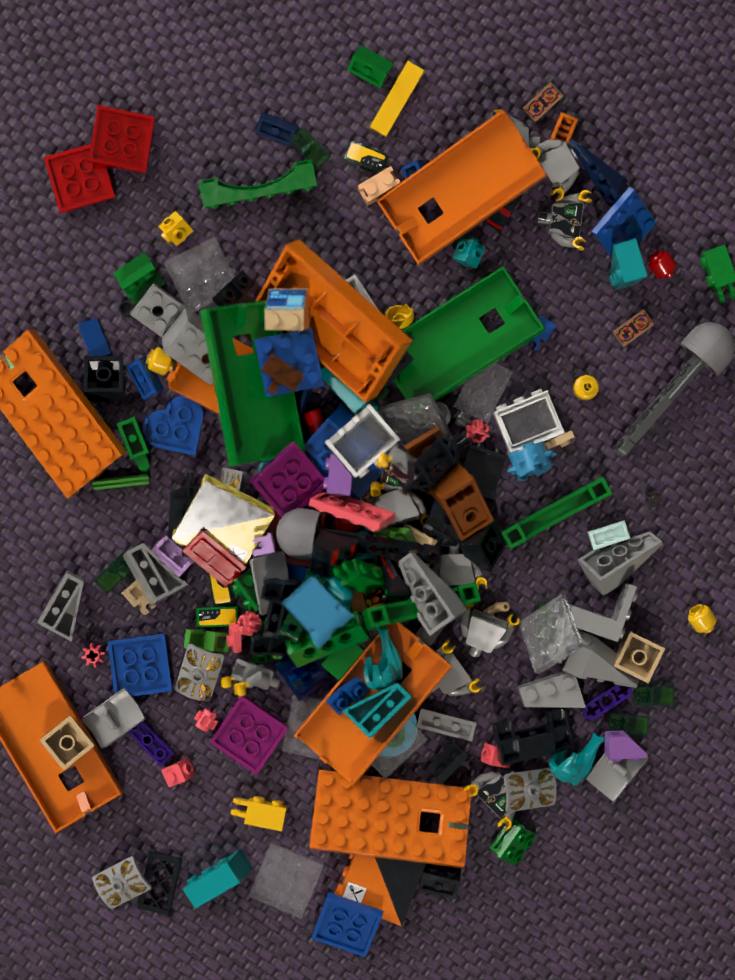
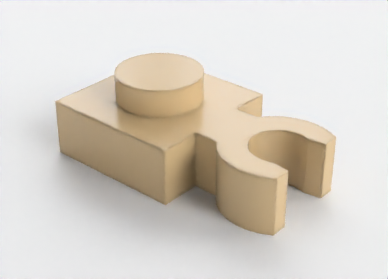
[544,430,575,450]
[122,580,156,615]

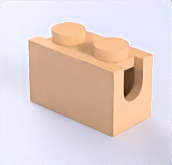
[358,166,401,206]

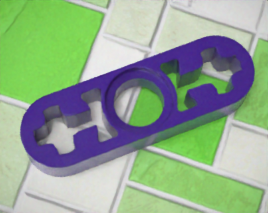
[582,684,632,720]

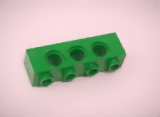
[285,611,369,668]

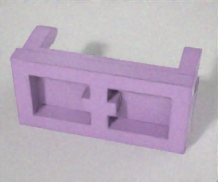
[252,532,276,557]
[151,536,194,577]

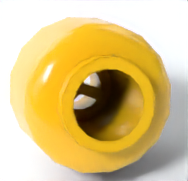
[146,347,176,376]
[573,375,599,400]
[688,604,717,633]

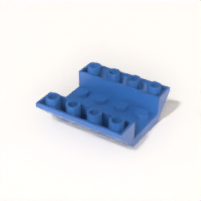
[304,405,390,500]

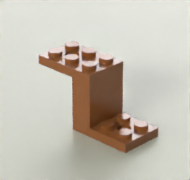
[404,426,494,541]

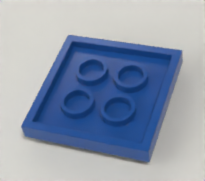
[591,187,657,259]
[254,328,324,398]
[107,633,173,696]
[311,892,383,957]

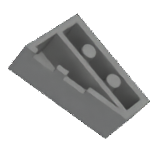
[123,543,188,606]
[37,570,84,642]
[517,671,586,708]

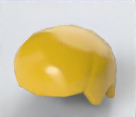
[385,304,414,330]

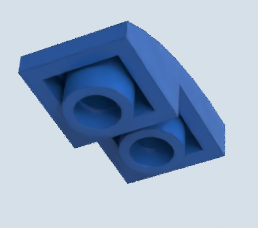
[326,677,369,715]

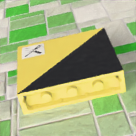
[172,474,275,565]

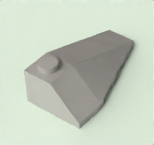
[578,531,663,596]
[398,551,467,636]
[562,630,639,688]

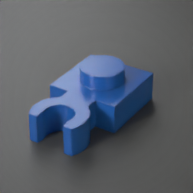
[526,315,556,351]

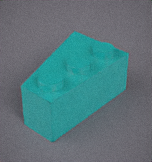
[609,239,647,290]
[321,367,379,423]
[342,683,413,739]
[183,849,252,909]

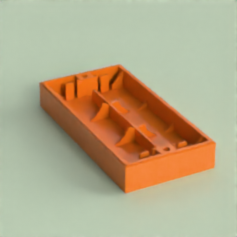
[255,239,413,403]

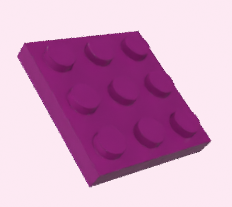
[250,441,324,518]
[209,696,289,775]

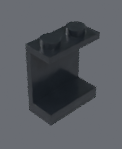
[463,442,508,500]

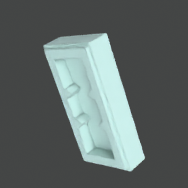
[587,520,630,550]

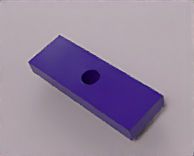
[128,720,175,767]

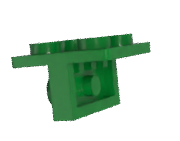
[113,253,166,305]
[230,568,259,612]
[490,818,537,866]

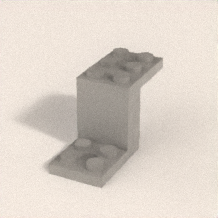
[130,283,213,385]
[549,582,638,663]

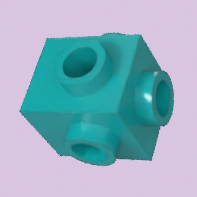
[452,236,485,269]

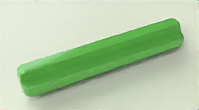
[92,474,150,490]

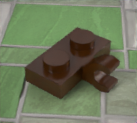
[261,354,305,395]

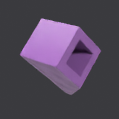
[323,454,352,496]
[605,730,647,762]

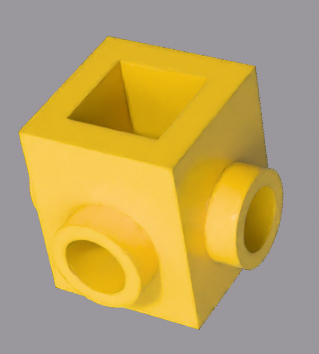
[158,211,193,246]

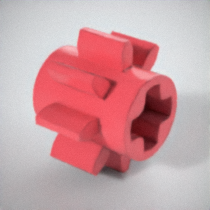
[466,419,489,443]
[238,611,262,636]
[81,643,106,667]
[194,708,219,732]

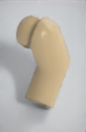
[484,602,510,617]

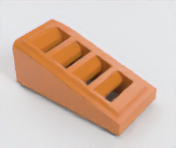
[550,112,579,144]

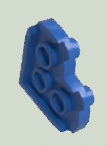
[143,395,204,456]

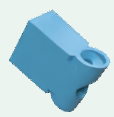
[282,577,355,650]

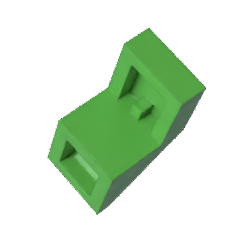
[184,629,229,652]

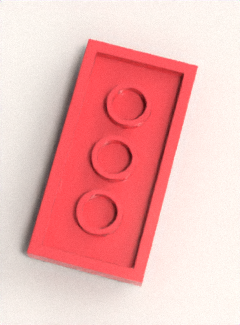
[309,489,396,531]

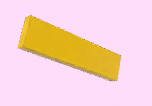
[370,61,424,137]

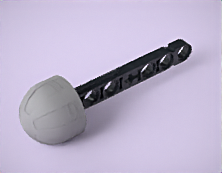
[276,508,443,564]

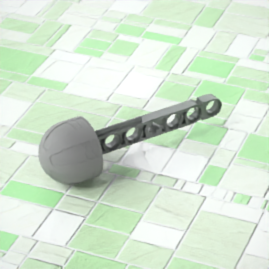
[613,323,735,458]

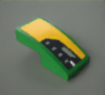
[196,606,238,627]

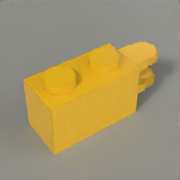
[231,796,287,831]

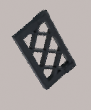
[137,851,182,916]

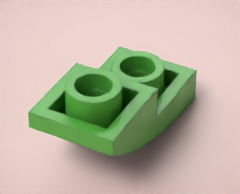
[373,527,417,550]

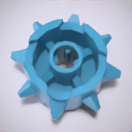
[507,441,556,481]

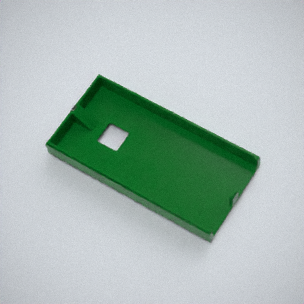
[394,266,546,414]
[200,300,306,467]

